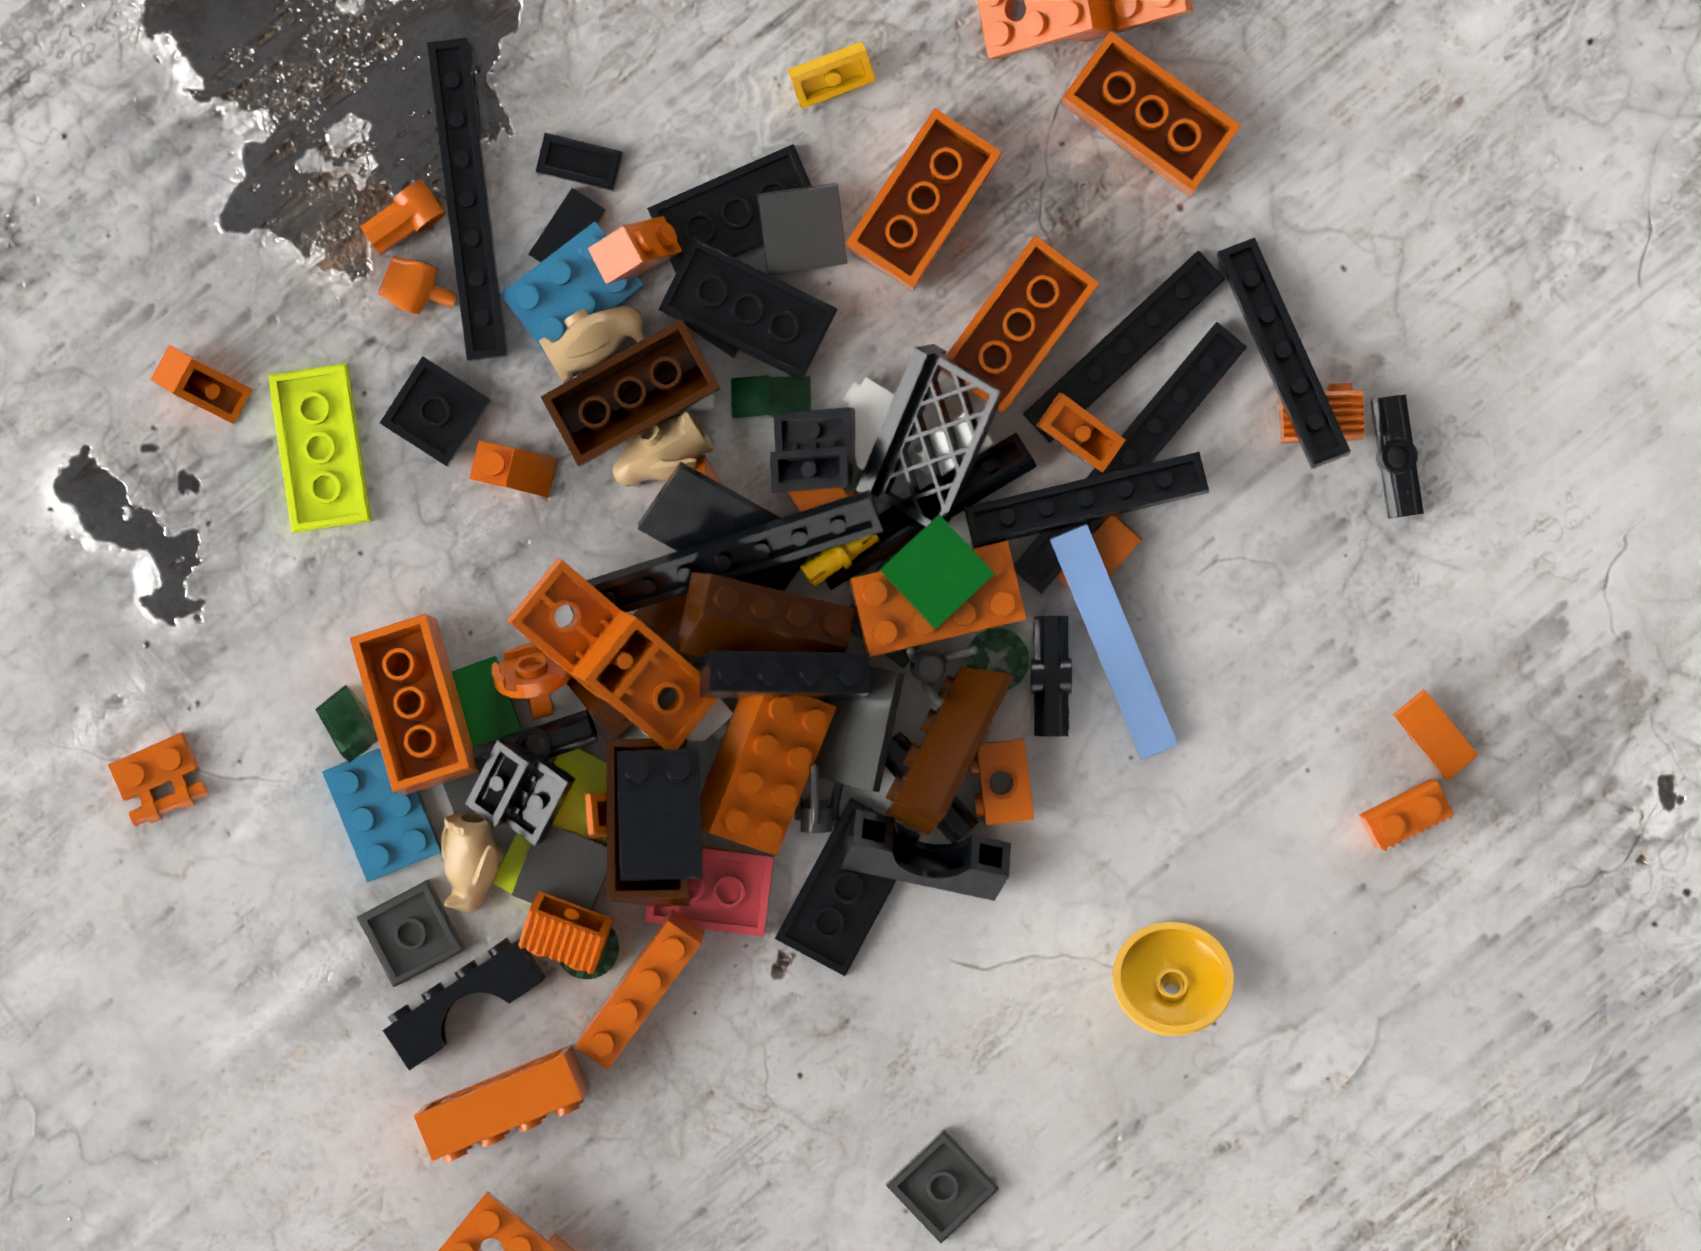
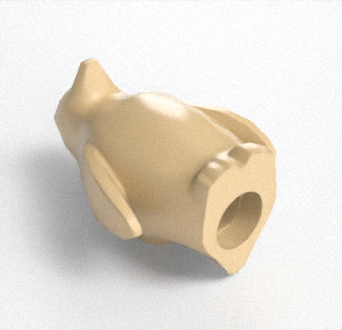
[538,306,644,383]
[612,410,713,488]
[441,811,503,913]

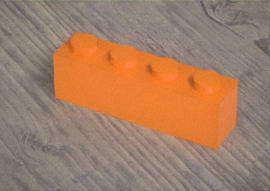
[575,909,705,1070]

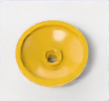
[1112,922,1234,1036]

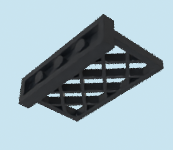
[856,344,1006,526]

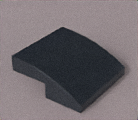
[770,407,855,493]
[465,738,576,846]

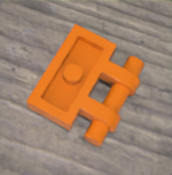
[108,732,209,827]

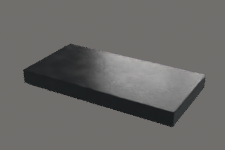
[647,144,812,273]
[658,238,838,382]
[638,461,810,591]
[775,797,921,976]

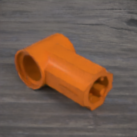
[360,180,446,256]

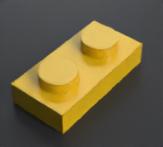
[787,41,876,109]

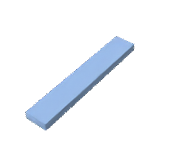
[1049,523,1178,760]

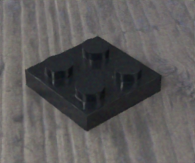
[380,356,491,467]

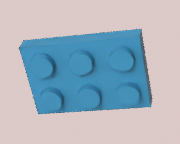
[500,222,644,357]
[322,748,441,882]

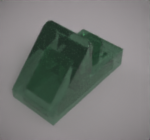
[731,375,811,419]
[315,685,378,763]

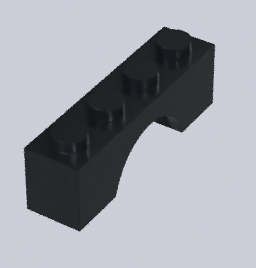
[700,651,870,700]
[840,809,1011,901]
[382,938,547,1070]

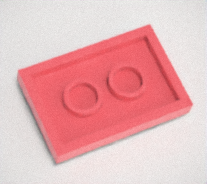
[645,847,774,937]

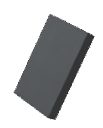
[809,666,905,792]

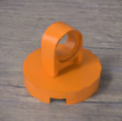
[492,643,571,720]

